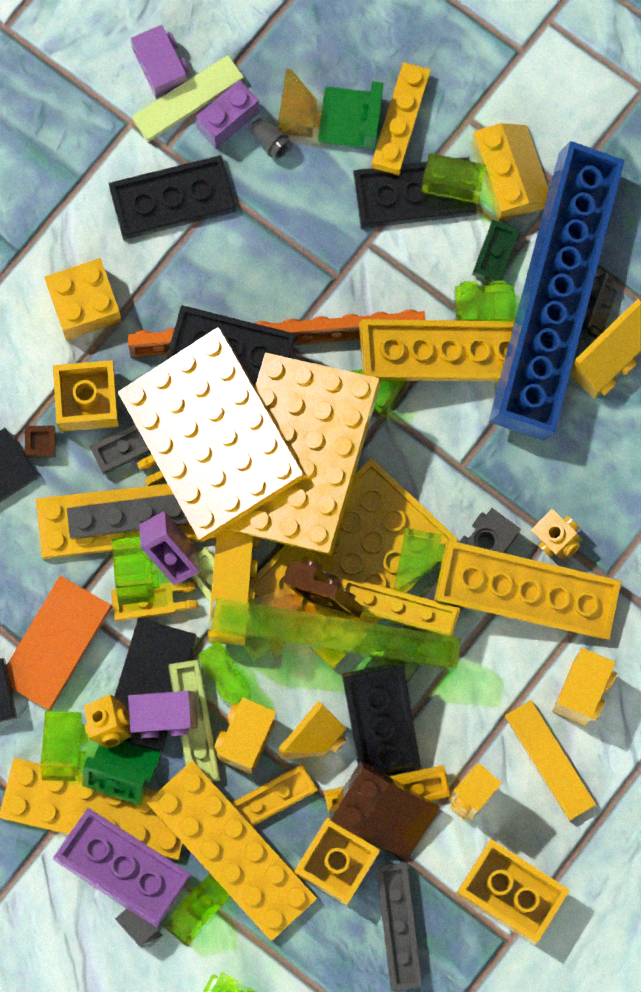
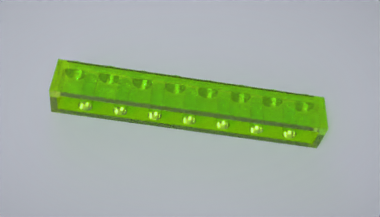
[209,598,461,670]

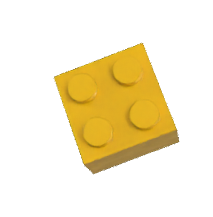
[44,258,122,340]
[53,360,119,432]
[552,647,617,726]
[214,697,277,776]
[294,818,380,906]

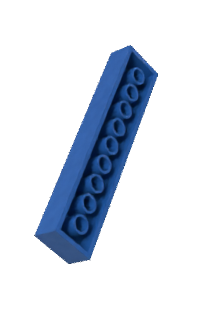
[488,141,625,441]

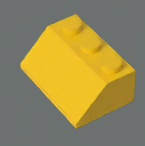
[471,123,549,222]
[570,299,641,399]

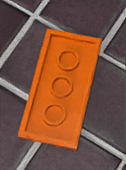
[7,575,113,711]

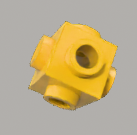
[531,509,583,560]
[84,694,132,748]

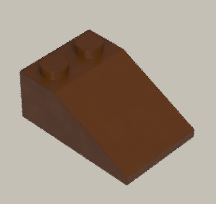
[329,760,440,860]

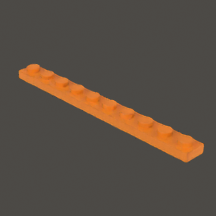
[128,309,426,358]

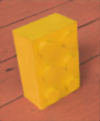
[456,839,570,945]

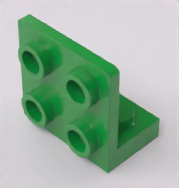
[318,81,384,150]
[82,741,161,805]

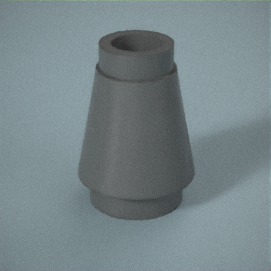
[249,118,292,159]

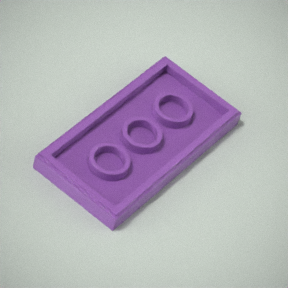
[53,808,192,928]

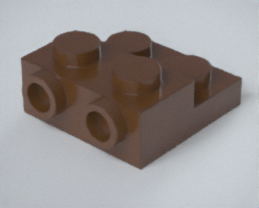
[283,560,364,619]

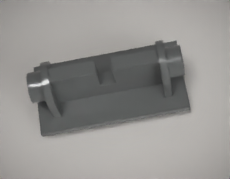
[582,273,618,337]

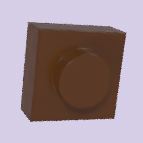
[25,425,56,458]

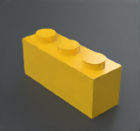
[448,762,502,820]

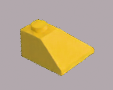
[278,701,347,760]

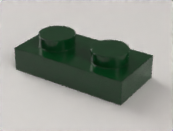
[472,219,520,285]

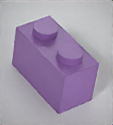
[130,25,190,98]
[195,80,259,149]
[139,511,200,586]
[128,691,198,738]

